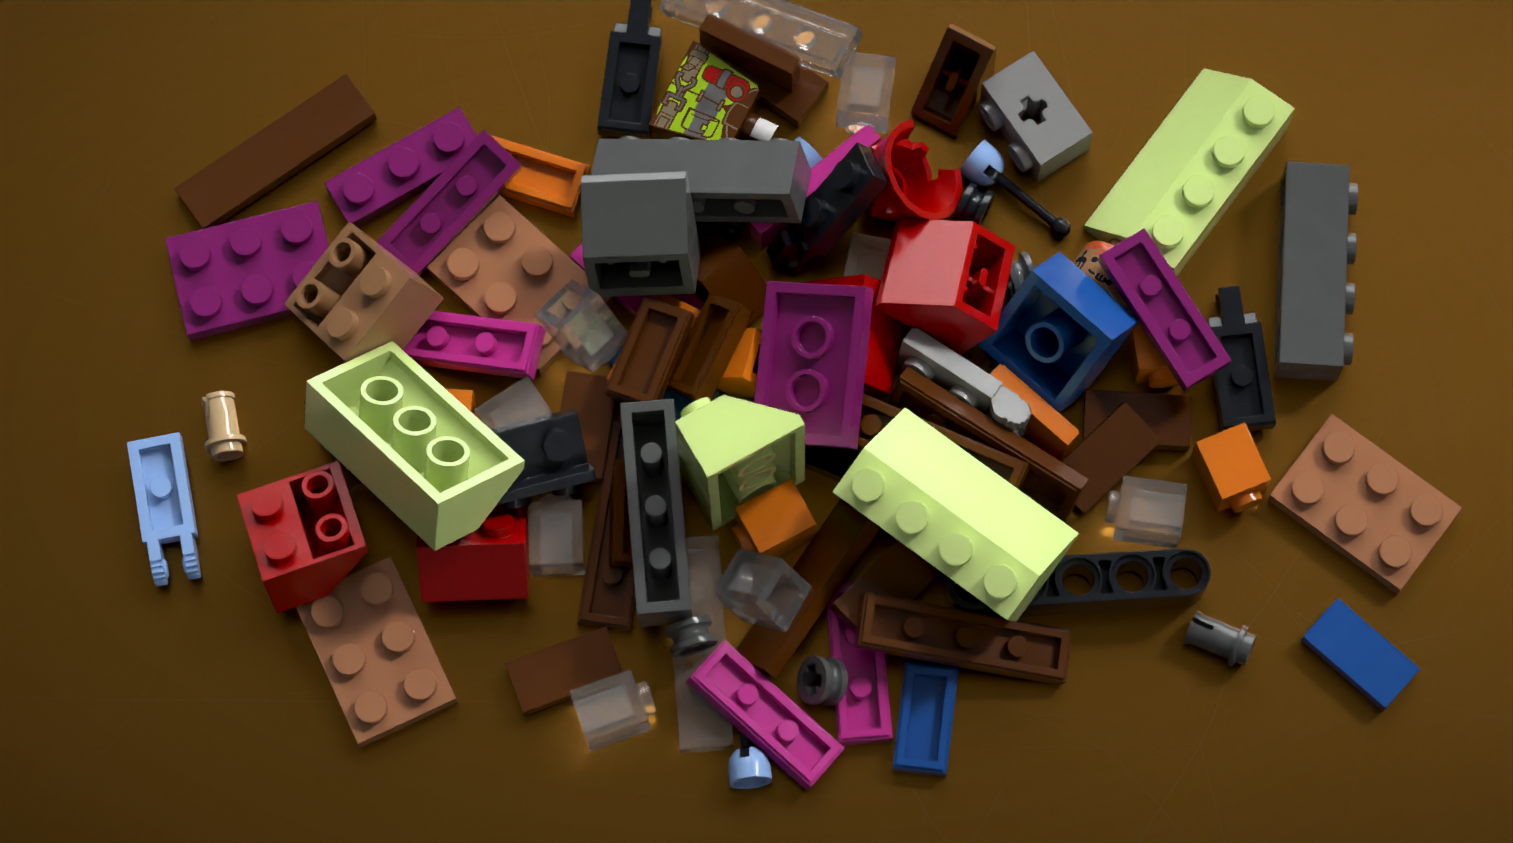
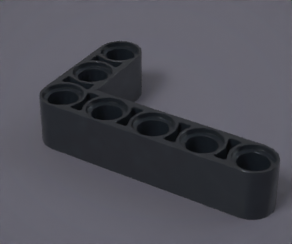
[943,548,1211,617]

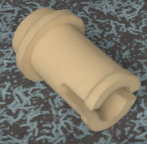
[201,391,247,462]

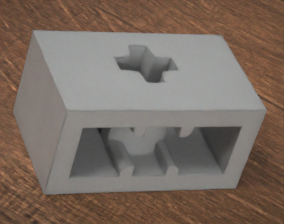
[978,51,1093,182]

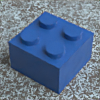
[978,252,1139,413]

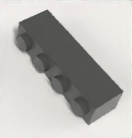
[591,136,811,223]
[1273,161,1358,381]
[620,399,693,627]

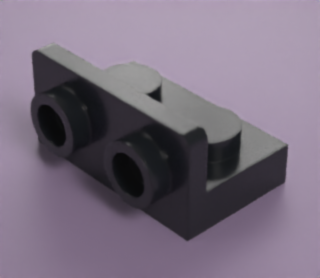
[490,408,597,509]

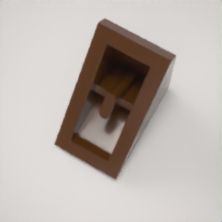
[910,23,997,137]
[695,228,767,328]

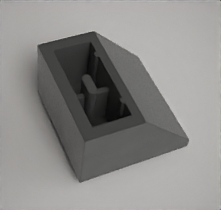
[581,171,701,297]

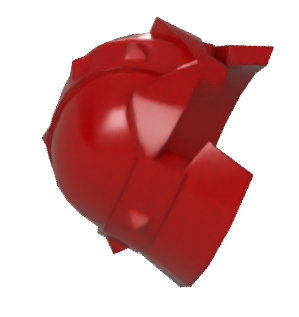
[867,119,963,222]

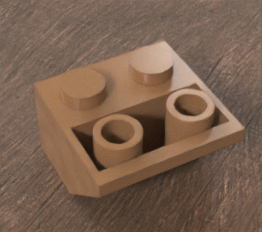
[284,222,444,362]

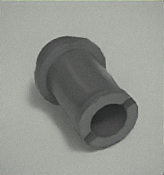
[1184,610,1257,667]

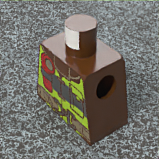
[649,41,781,141]

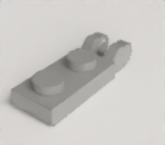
[896,327,1032,438]

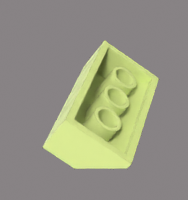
[1083,68,1295,276]
[304,341,525,551]
[675,395,805,531]
[833,408,1079,622]

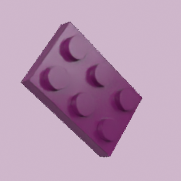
[165,201,329,341]
[754,281,874,450]

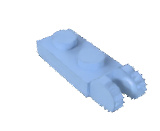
[127,432,201,587]

